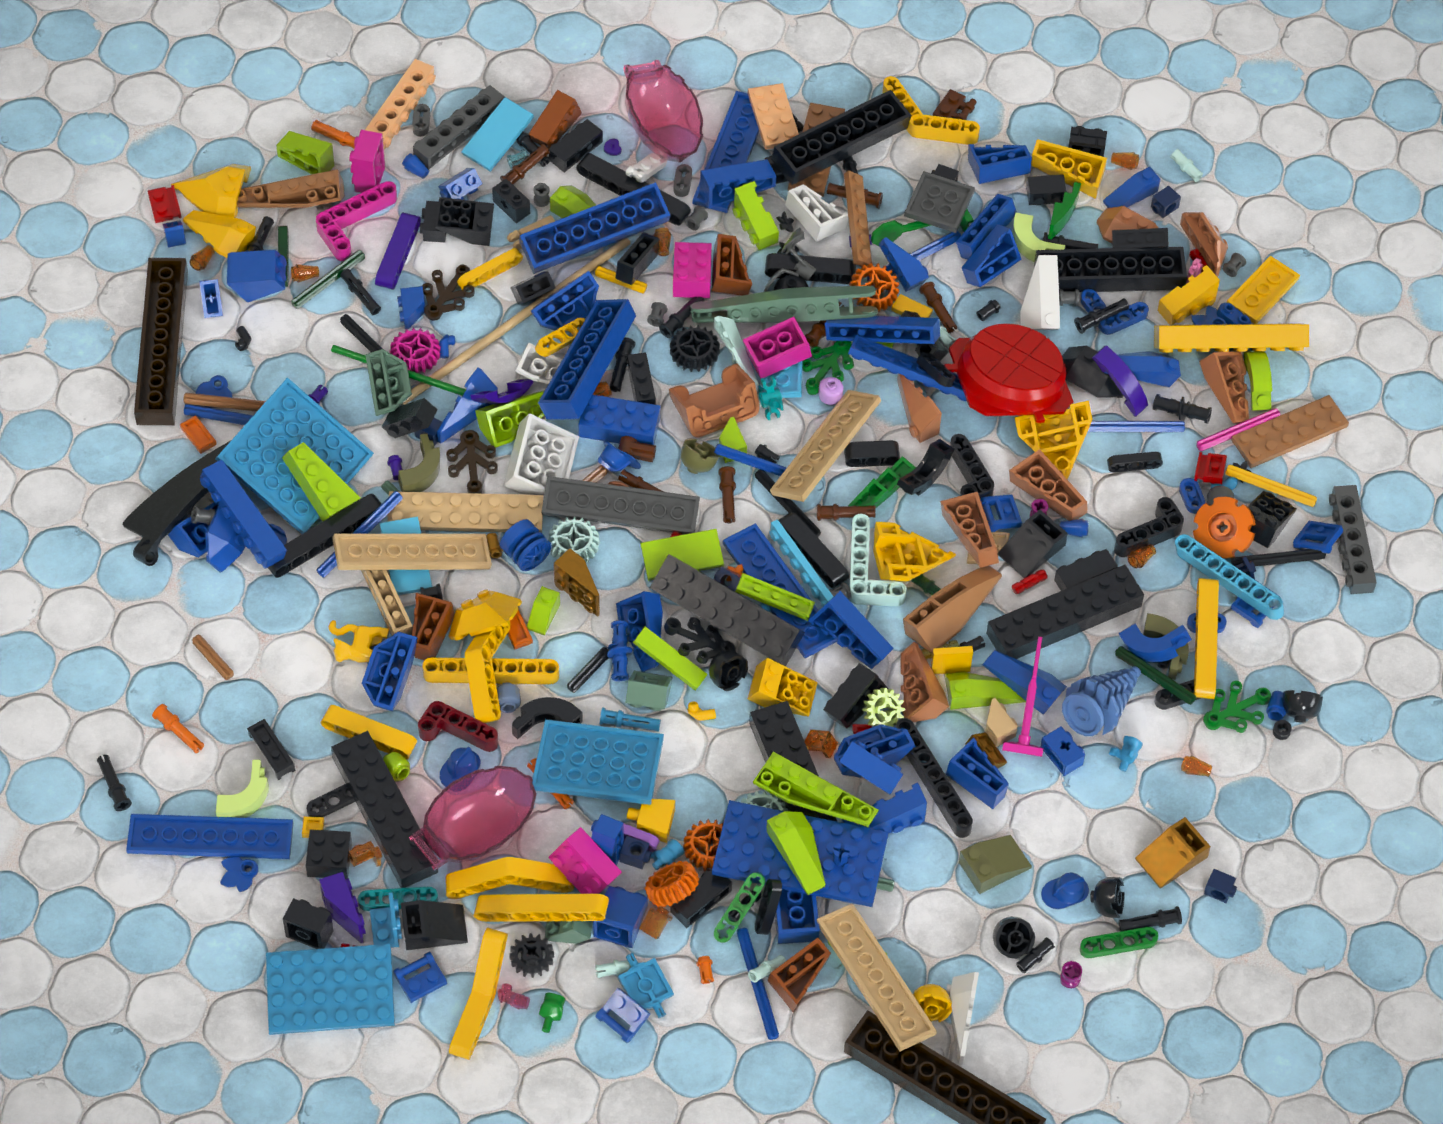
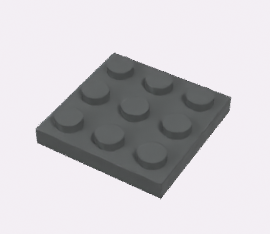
[904,171,975,233]

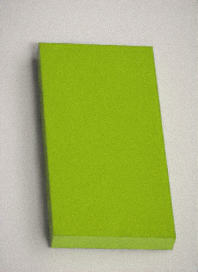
[640,529,724,581]

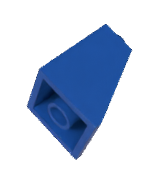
[227,250,287,303]
[593,886,648,948]

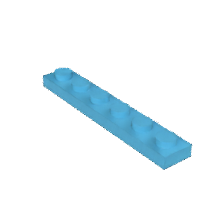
[769,519,834,607]

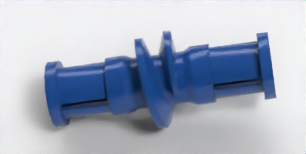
[607,620,633,682]

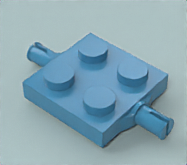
[618,953,674,1019]

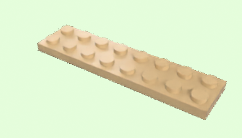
[770,390,881,502]
[387,491,543,533]
[333,534,492,570]
[817,903,937,1051]

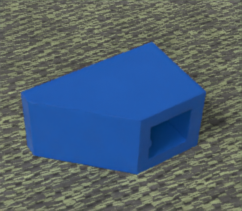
[397,286,425,329]

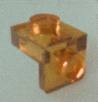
[804,729,838,758]
[349,841,382,867]
[639,906,673,939]

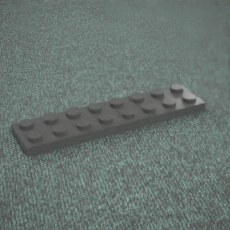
[541,476,700,534]

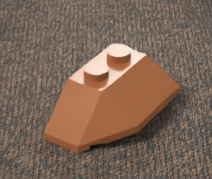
[1096,206,1169,244]
[1180,212,1228,277]

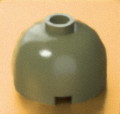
[680,438,719,474]

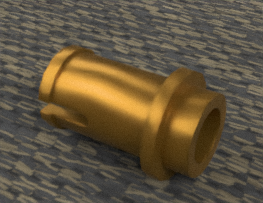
[486,533,503,559]

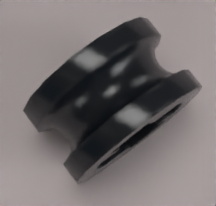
[1273,720,1292,740]

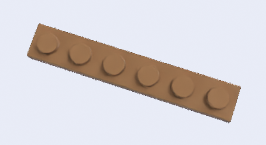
[844,170,872,267]

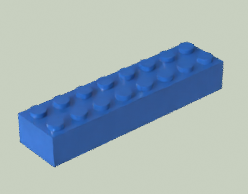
[519,182,670,274]
[538,299,636,419]

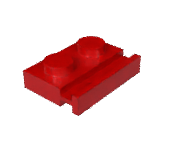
[147,185,182,223]
[1194,452,1227,484]

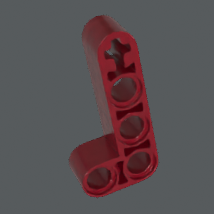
[418,701,498,752]

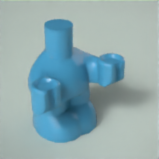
[1109,736,1143,772]
[651,839,684,870]

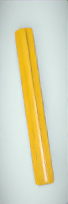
[1225,464,1317,507]

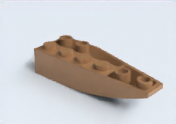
[237,169,345,208]
[903,566,1002,654]

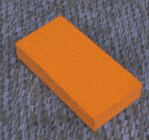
[180,415,217,454]
[507,609,533,650]

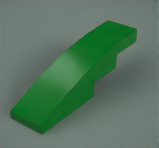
[1048,182,1081,240]
[848,456,916,509]

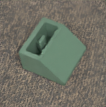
[545,892,593,944]

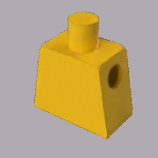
[627,799,675,843]

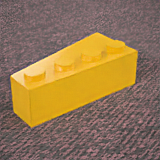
[1031,139,1107,199]

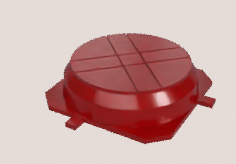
[944,324,1074,423]

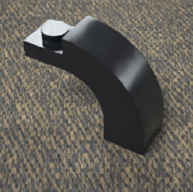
[897,439,955,496]
[512,697,583,739]

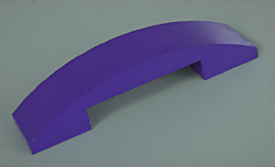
[1092,345,1148,417]
[470,379,533,403]

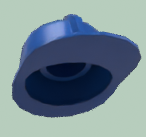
[598,441,641,472]
[439,747,481,789]
[1041,872,1089,909]

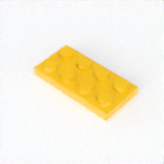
[1226,256,1300,324]

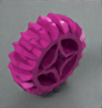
[390,327,441,374]

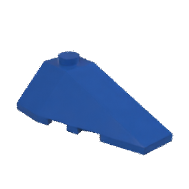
[1104,351,1181,387]
[437,367,498,443]
[982,650,1067,715]

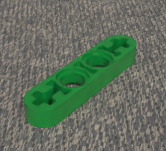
[714,872,766,943]
[1080,927,1159,958]

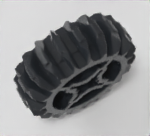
[670,325,720,372]

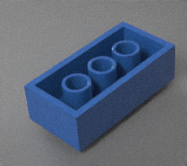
[579,395,661,445]
[775,889,820,944]

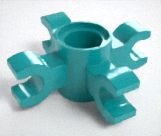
[758,375,784,420]

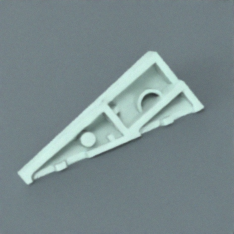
[714,316,762,406]

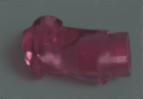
[498,983,530,1009]

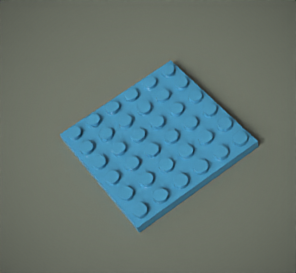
[215,377,374,534]

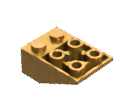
[554,548,600,617]
[1135,817,1211,889]

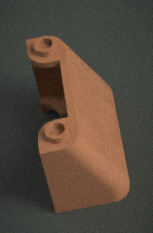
[669,363,760,438]

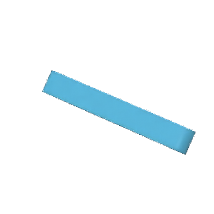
[1175,534,1284,620]

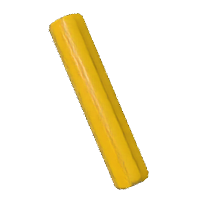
[595,266,647,293]

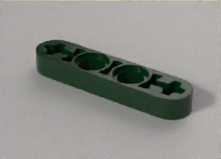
[278,226,289,287]

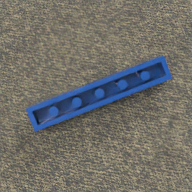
[825,316,940,344]
[200,459,287,569]

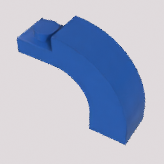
[1118,624,1192,662]

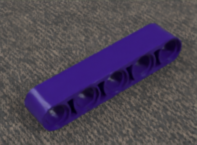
[375,212,421,290]

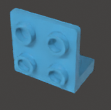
[370,892,402,948]

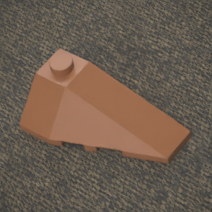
[1199,351,1249,424]
[897,373,942,443]
[901,642,949,722]

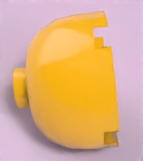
[913,984,952,1023]

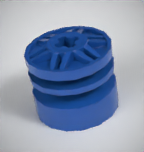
[500,519,552,571]

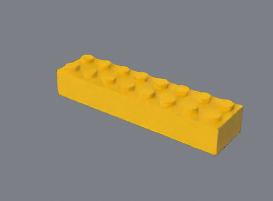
[1154,323,1309,353]

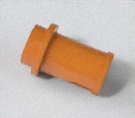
[696,956,714,984]

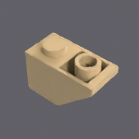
[985,698,1018,747]

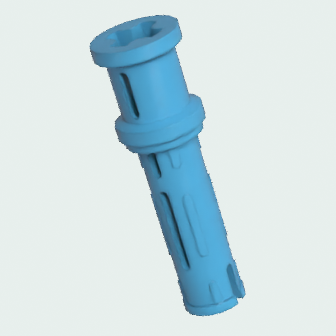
[599,707,661,732]

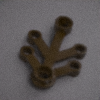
[422,264,475,321]
[446,430,498,494]

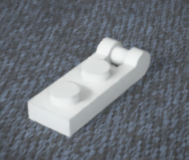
[625,153,667,183]

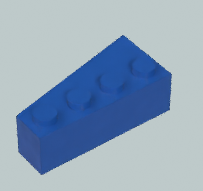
[700,159,776,209]
[841,782,927,833]

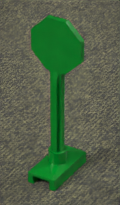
[871,209,974,246]

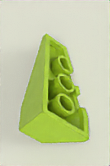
[550,185,610,246]
[475,390,545,448]
[944,672,1026,710]
[767,811,826,895]

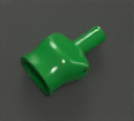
[539,993,566,1033]

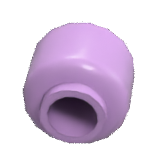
[818,377,843,405]

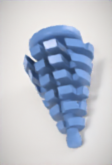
[1062,666,1141,736]

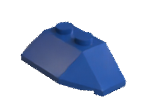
[531,271,599,332]
[206,506,246,572]
[362,632,418,712]
[834,724,915,778]

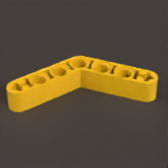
[882,76,980,145]
[465,625,510,723]
[445,857,574,899]
[449,927,508,1060]

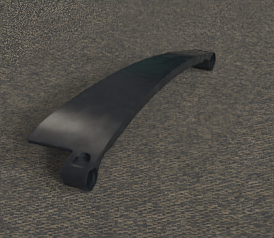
[122,411,327,566]

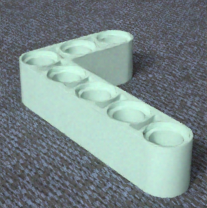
[849,514,907,606]

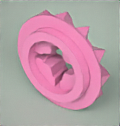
[1186,258,1203,284]

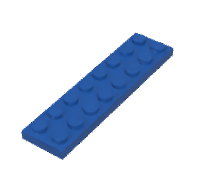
[692,91,759,213]
[848,335,967,401]
[723,523,838,658]
[126,814,294,859]

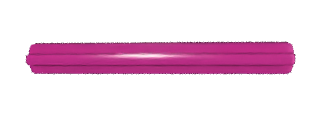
[1196,408,1281,451]

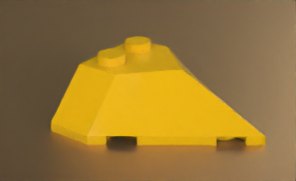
[171,164,251,218]
[1015,401,1093,480]
[873,522,956,581]
[448,589,522,641]

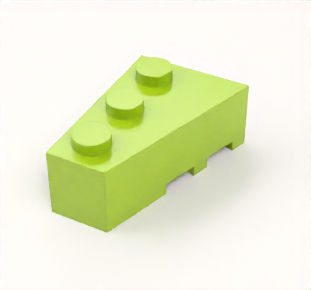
[276,131,335,175]
[732,181,779,250]

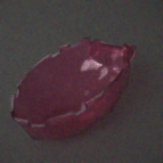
[624,60,703,163]
[409,766,537,870]

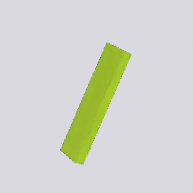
[735,573,815,621]
[633,626,707,690]

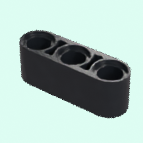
[844,440,900,467]

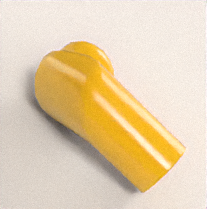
[687,701,716,721]

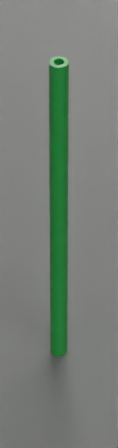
[331,345,466,396]

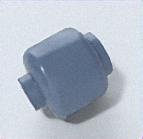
[497,682,521,713]

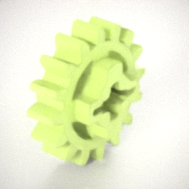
[862,688,905,727]

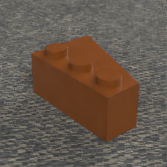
[529,90,582,150]
[712,234,752,296]
[412,593,455,660]
[767,938,831,1012]

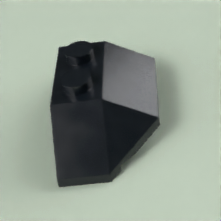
[1062,346,1124,398]

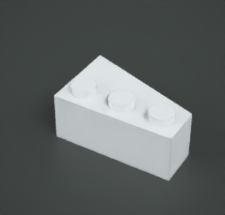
[785,184,849,242]

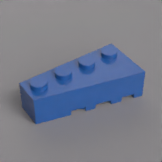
[808,591,894,669]

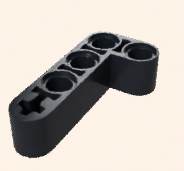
[950,434,994,499]
[1114,497,1184,557]

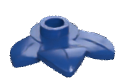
[1192,306,1226,325]
[196,375,232,408]
[220,857,258,892]

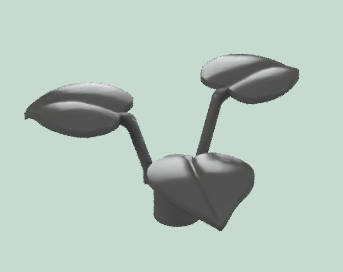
[764,227,816,292]

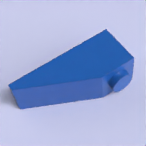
[1103,167,1160,208]
[878,238,929,292]

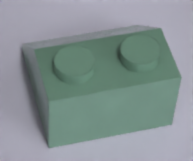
[625,670,673,711]

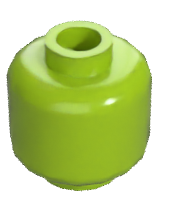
[383,752,410,782]

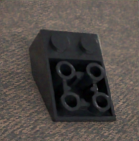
[435,197,494,246]
[1247,491,1297,548]
[998,510,1068,578]
[401,900,468,950]

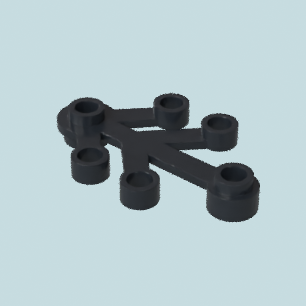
[664,617,736,664]

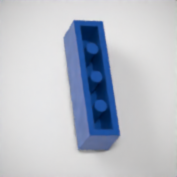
[956,194,1017,260]

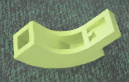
[1012,213,1065,262]
[216,760,269,818]

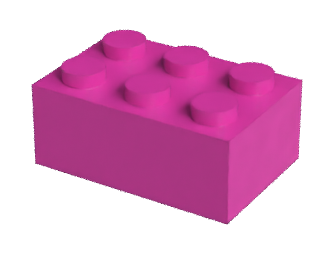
[349,130,385,193]
[673,242,712,298]
[743,317,812,379]
[548,827,622,894]

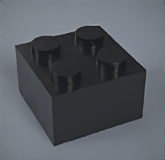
[306,830,352,879]
[283,898,334,949]

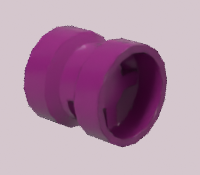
[1060,961,1082,989]

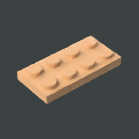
[747,83,799,150]

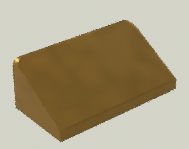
[965,732,1007,769]

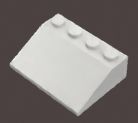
[503,413,579,497]

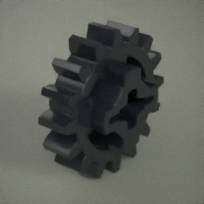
[509,933,554,978]

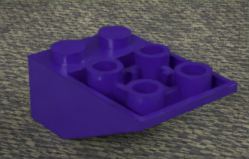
[319,872,366,943]

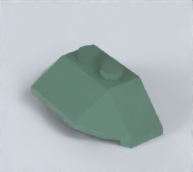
[365,349,412,416]

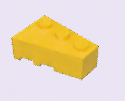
[1157,265,1220,325]

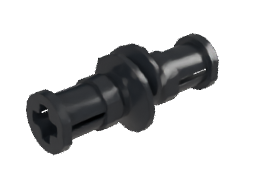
[1153,394,1212,424]

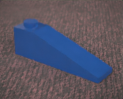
[168,502,219,558]
[616,591,663,672]

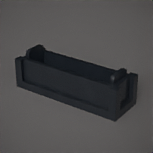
[1112,228,1169,248]
[247,719,296,780]

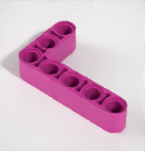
[316,181,397,261]

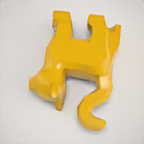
[328,620,389,663]

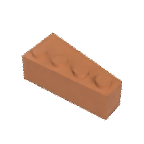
[1009,449,1087,521]
[940,492,999,568]

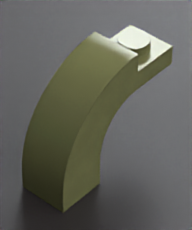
[398,434,440,492]
[1143,613,1189,680]

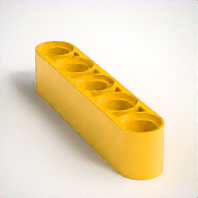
[320,705,417,759]

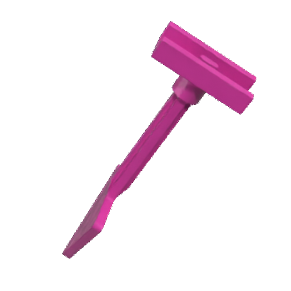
[1002,636,1043,757]

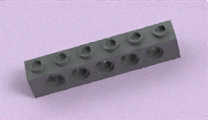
[413,85,505,169]
[1329,485,1377,594]

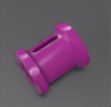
[1030,499,1048,517]

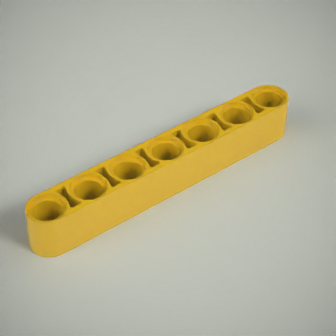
[1194,578,1219,699]
[422,657,559,684]
[474,894,609,922]

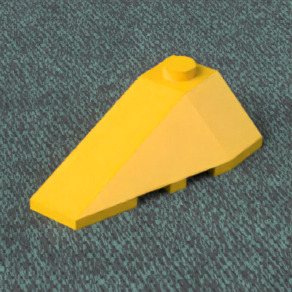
[183,210,256,258]

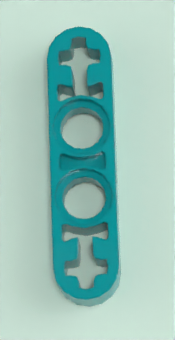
[358,887,438,911]

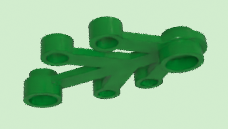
[803,341,854,395]
[1203,681,1271,733]

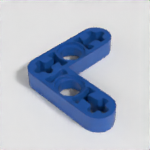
[1080,289,1149,335]

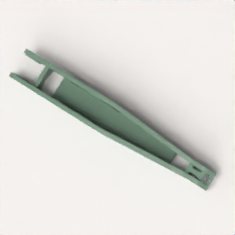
[690,286,878,323]

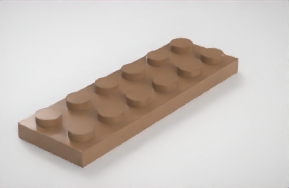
[788,103,845,197]
[1231,395,1349,468]

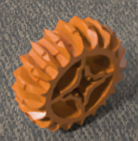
[849,262,899,312]
[683,819,724,872]
[645,861,700,907]

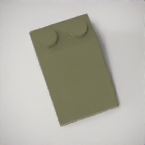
[959,835,1032,894]

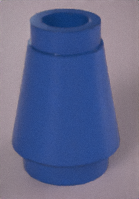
[402,153,430,179]
[1060,519,1088,538]
[1266,691,1286,721]

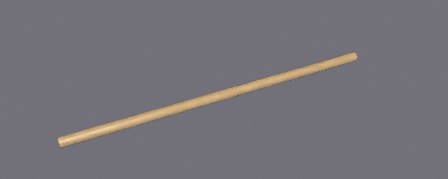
[401,238,631,405]

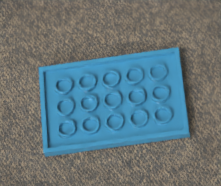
[531,719,664,805]
[266,944,395,1035]

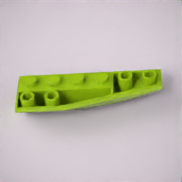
[753,752,879,827]

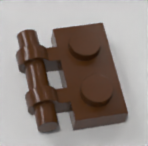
[933,89,977,120]

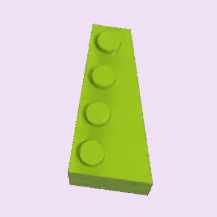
[282,442,360,521]

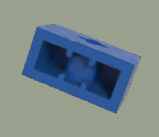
[1040,726,1085,776]

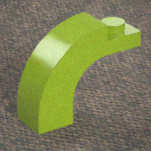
[1244,351,1272,411]

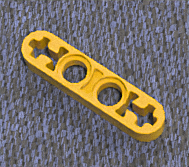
[457,248,523,290]
[535,318,585,357]

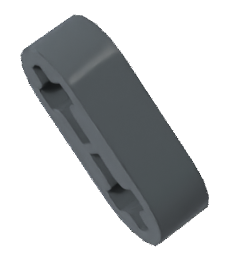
[412,104,430,137]
[673,164,692,197]

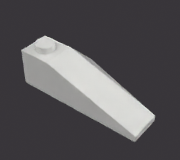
[1020,255,1060,330]
[515,343,562,384]
[946,972,979,1065]

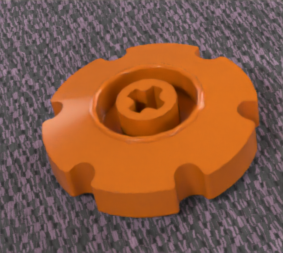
[1193,497,1255,559]

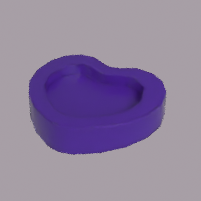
[604,138,622,156]

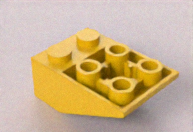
[747,658,818,717]

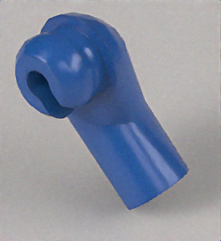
[439,334,455,358]

